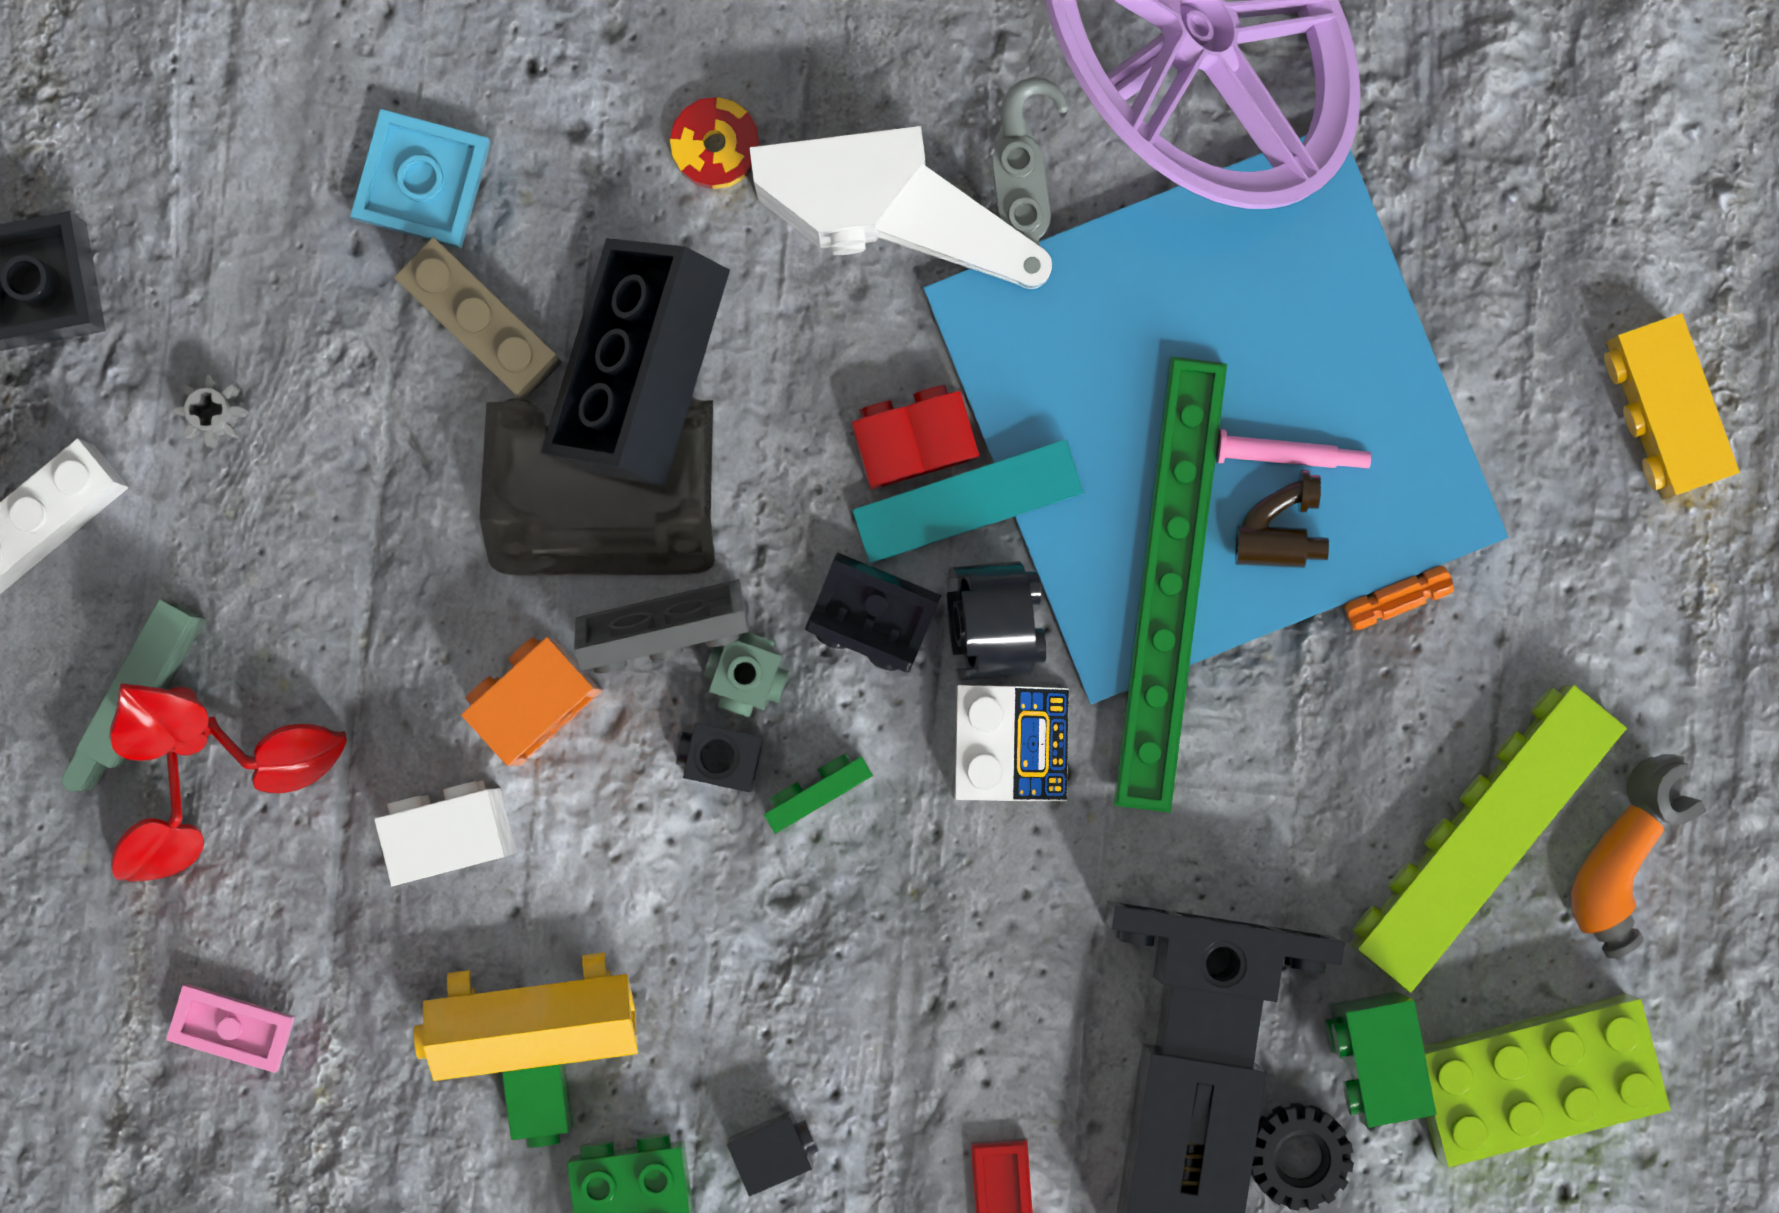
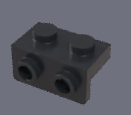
[805,552,942,672]

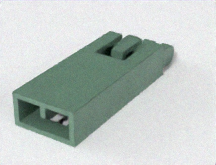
[62,599,206,792]

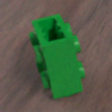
[567,1133,694,1213]

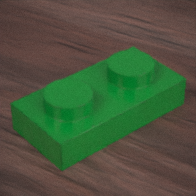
[764,752,874,834]

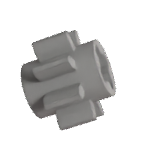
[173,376,249,448]

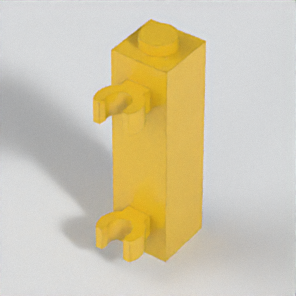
[414,952,638,1081]

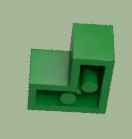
[1324,991,1437,1128]

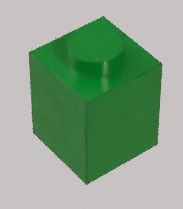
[502,1064,573,1148]

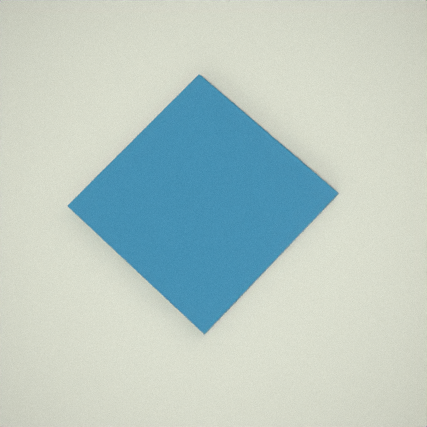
[923,136,1509,705]

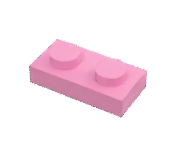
[166,984,295,1073]

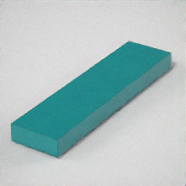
[853,439,1085,563]

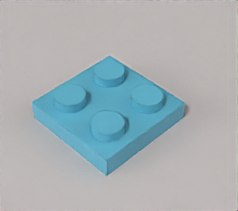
[350,109,491,249]

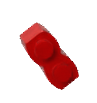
[851,385,979,490]

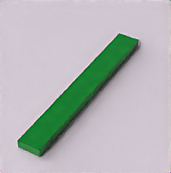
[1113,356,1227,813]

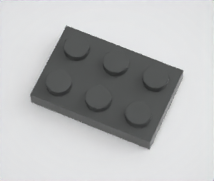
[574,579,749,673]

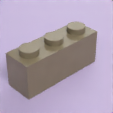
[394,237,562,402]

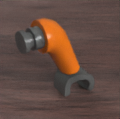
[1571,754,1707,959]

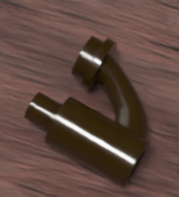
[1235,470,1329,568]

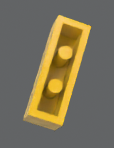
[1604,313,1740,499]

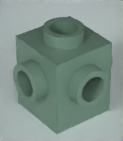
[703,632,789,717]

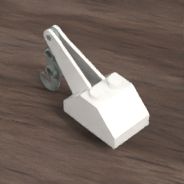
[750,77,1068,289]

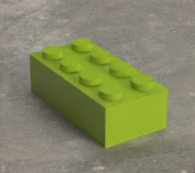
[1424,994,1671,1168]

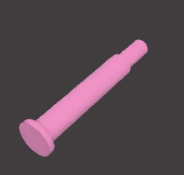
[1216,429,1371,468]

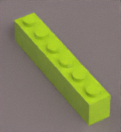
[1350,685,1627,993]

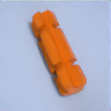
[1344,566,1454,630]

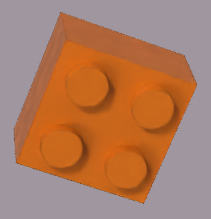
[461,637,603,766]

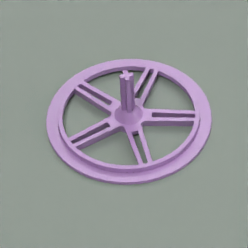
[1045,0,1360,209]

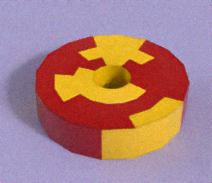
[670,97,760,189]

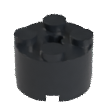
[947,561,1046,681]

